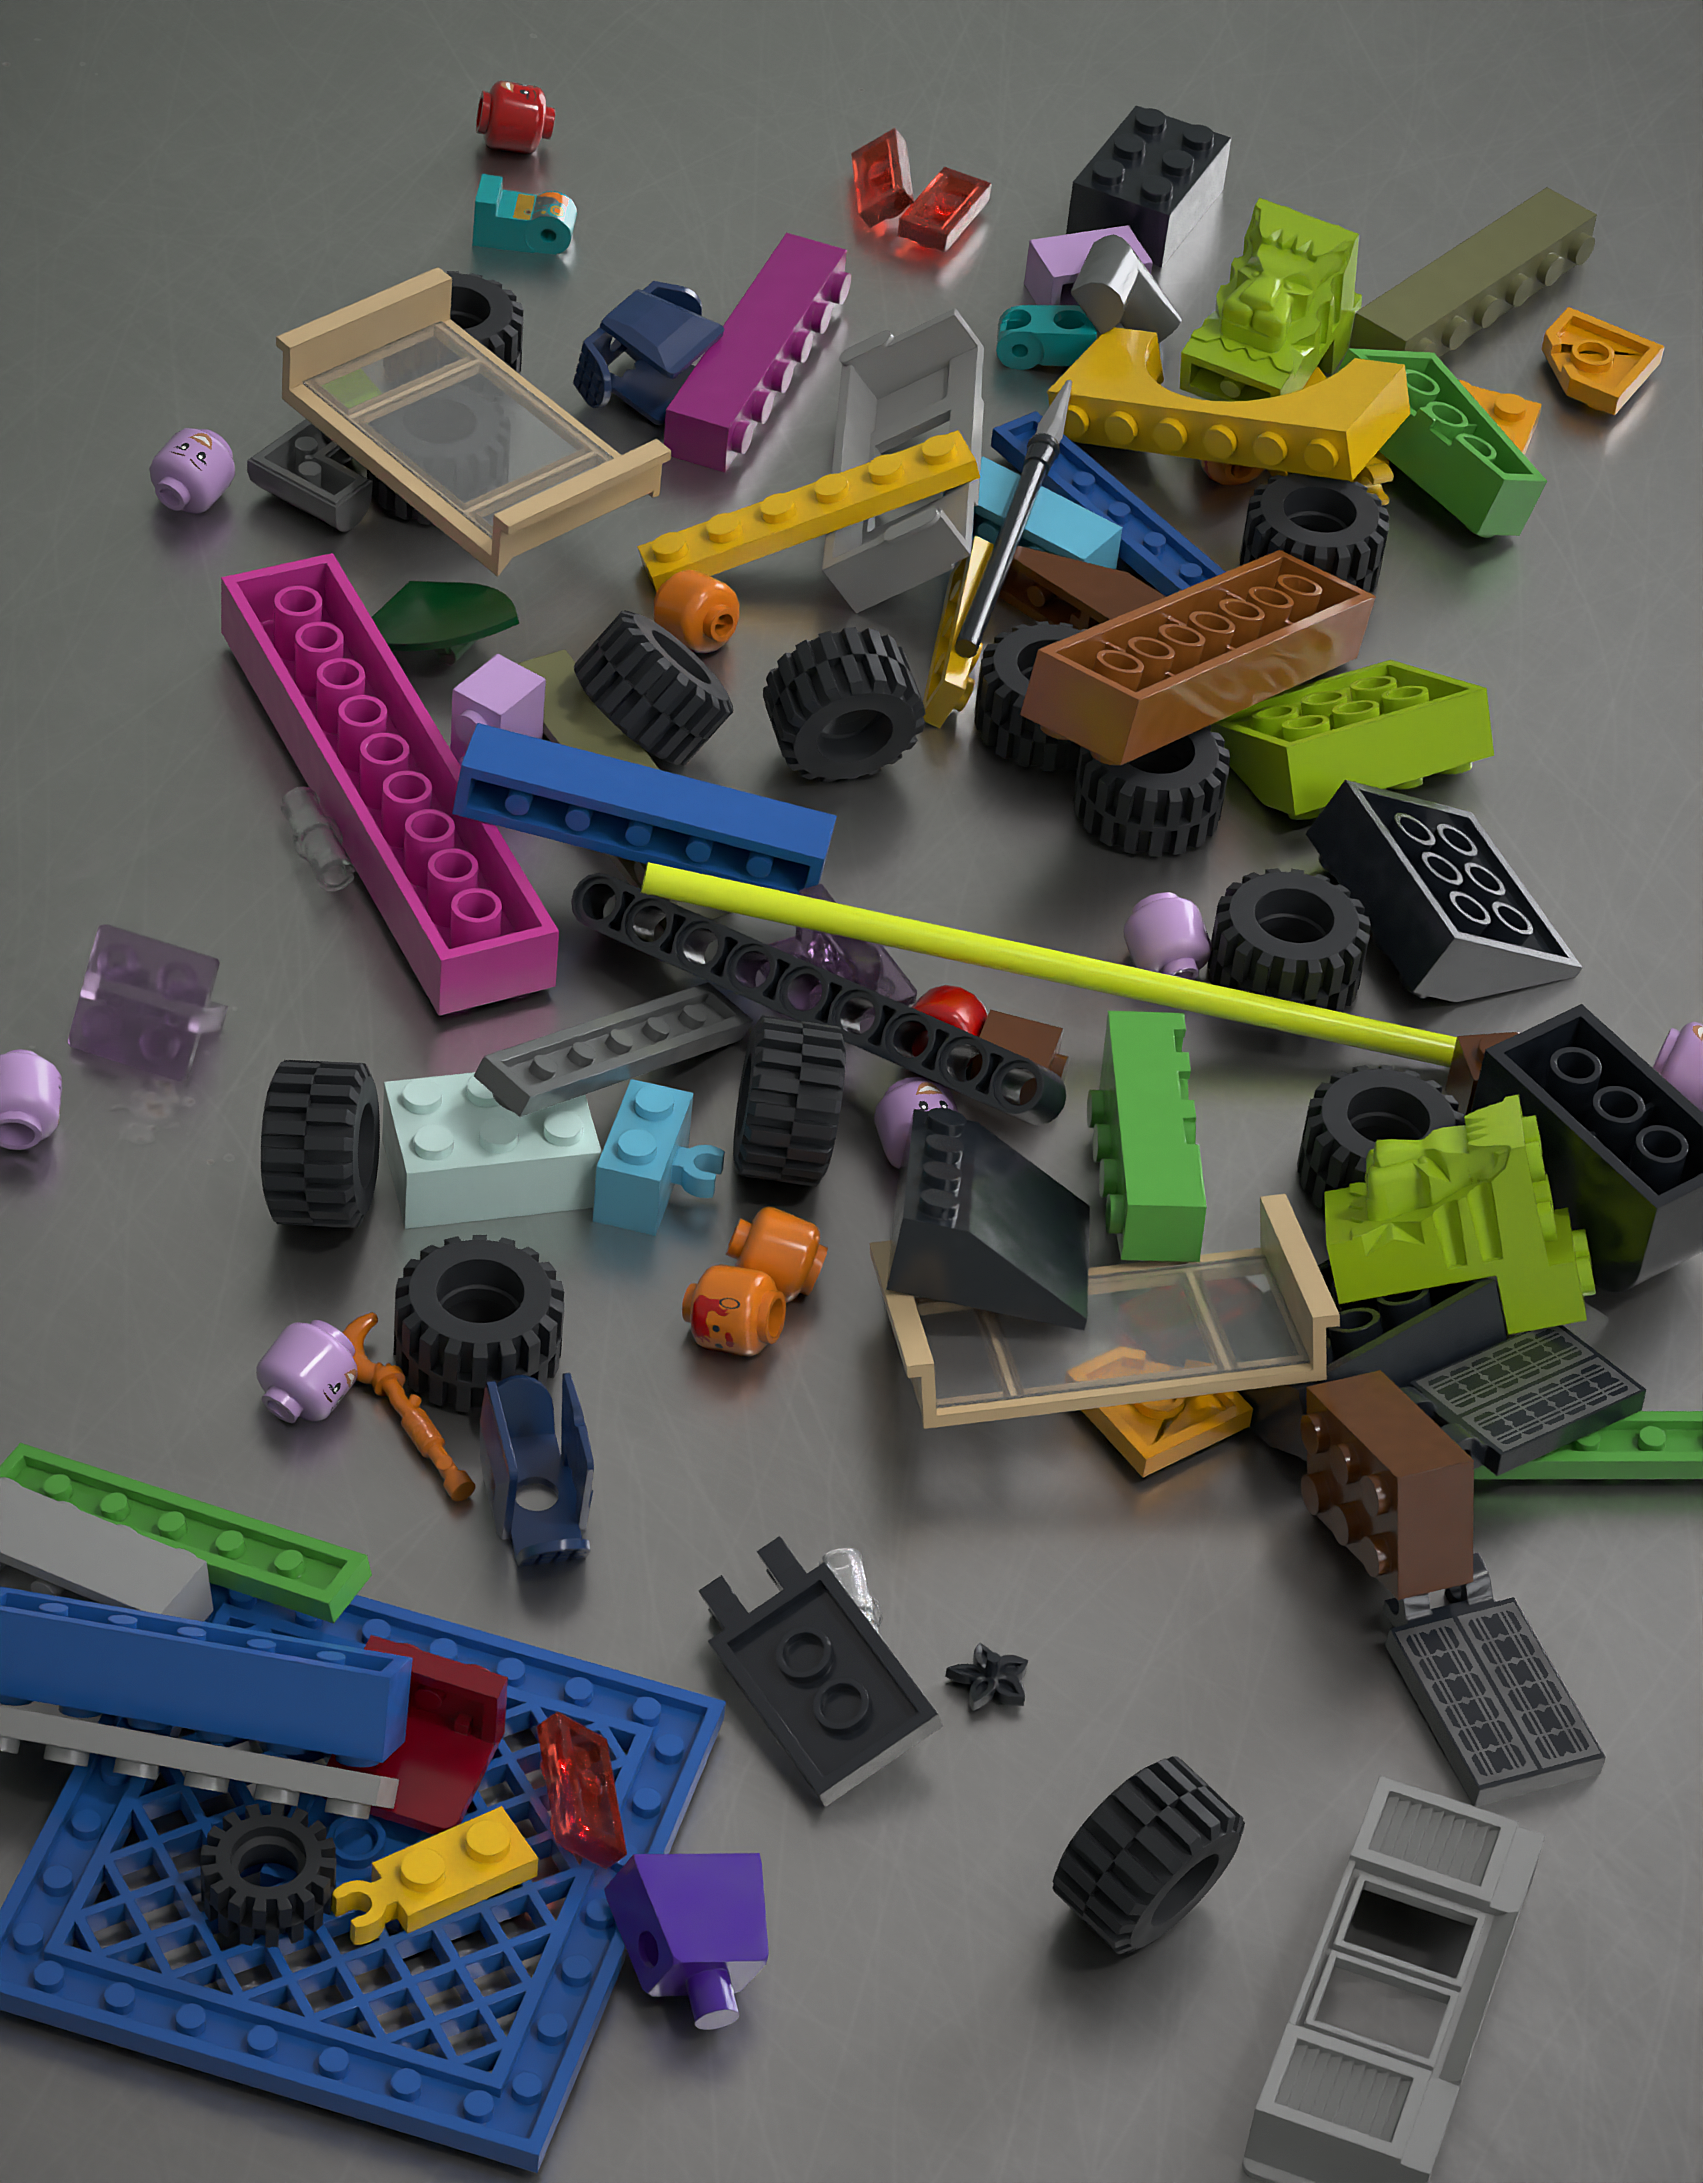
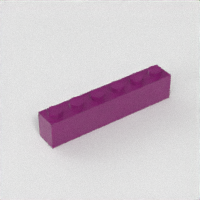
[664,232,851,473]

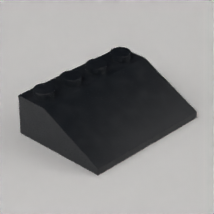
[1305,780,1583,1002]
[886,1108,1090,1331]
[1169,1259,1507,1461]

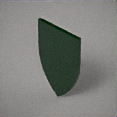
[371,581,520,665]

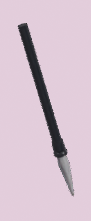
[955,380,1072,658]

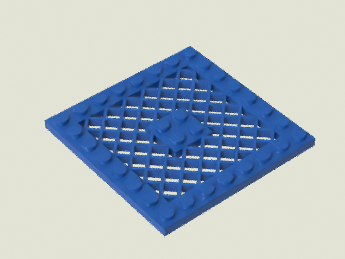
[0,1582,726,2173]

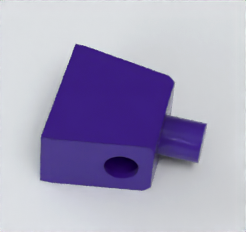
[604,1853,769,2030]

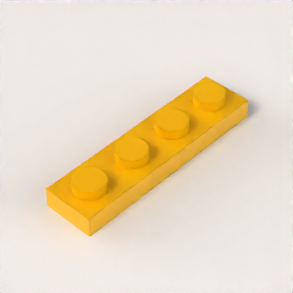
[923,536,994,728]

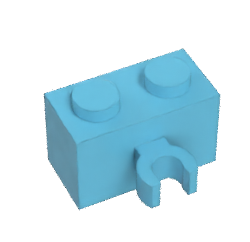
[593,1079,725,1236]

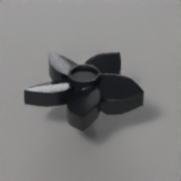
[945,1643,1028,1711]

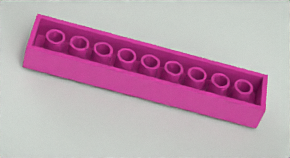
[221,553,559,1016]

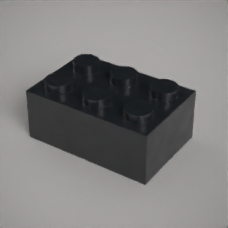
[1066,105,1231,268]

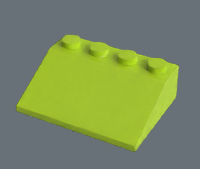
[1210,660,1494,820]

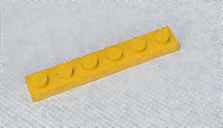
[637,430,980,592]

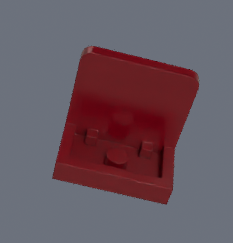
[321,1635,508,1835]

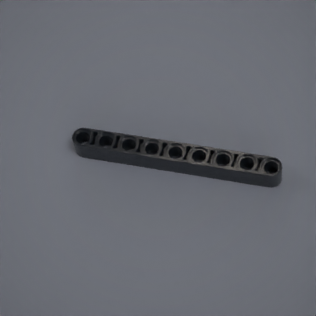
[571,873,1067,1125]

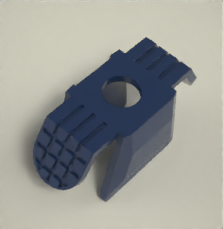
[573,281,725,425]
[480,1373,594,1567]

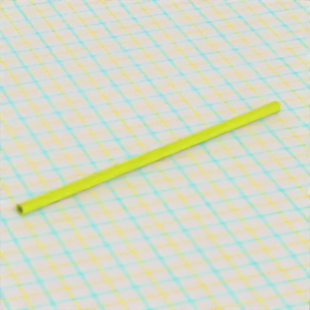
[641,862,1457,1068]

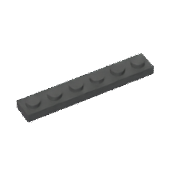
[474,982,753,1117]

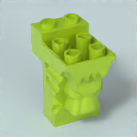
[1179,198,1362,402]
[1324,1095,1596,1335]

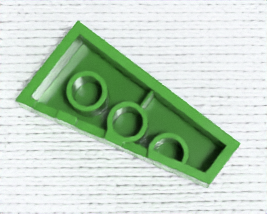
[1338,348,1547,538]
[1087,1011,1207,1262]

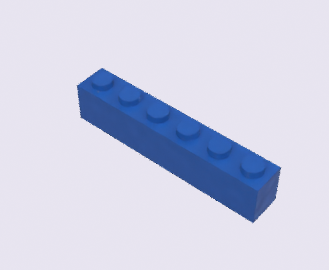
[452,723,837,898]
[0,1586,413,1767]

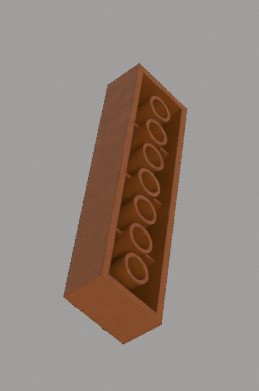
[1020,550,1376,766]

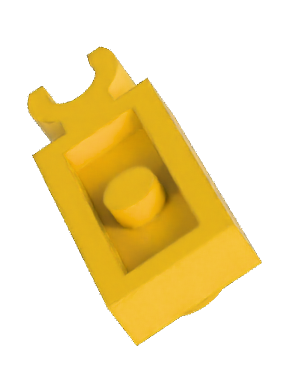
[332,1806,538,1945]

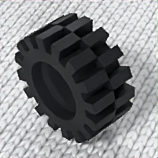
[201,1803,337,1948]

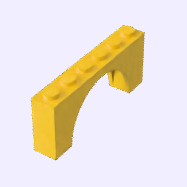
[1047,327,1411,481]

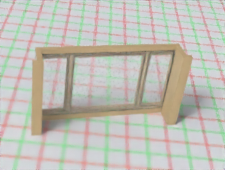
[276,267,671,577]
[869,1194,1340,1429]

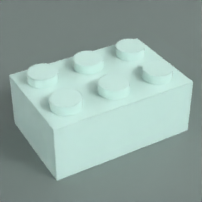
[382,1072,602,1229]

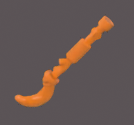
[342,1312,476,1502]

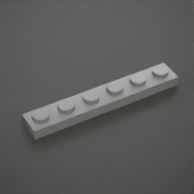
[0,1705,399,1820]

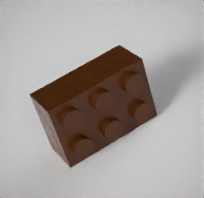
[1300,1370,1474,1600]

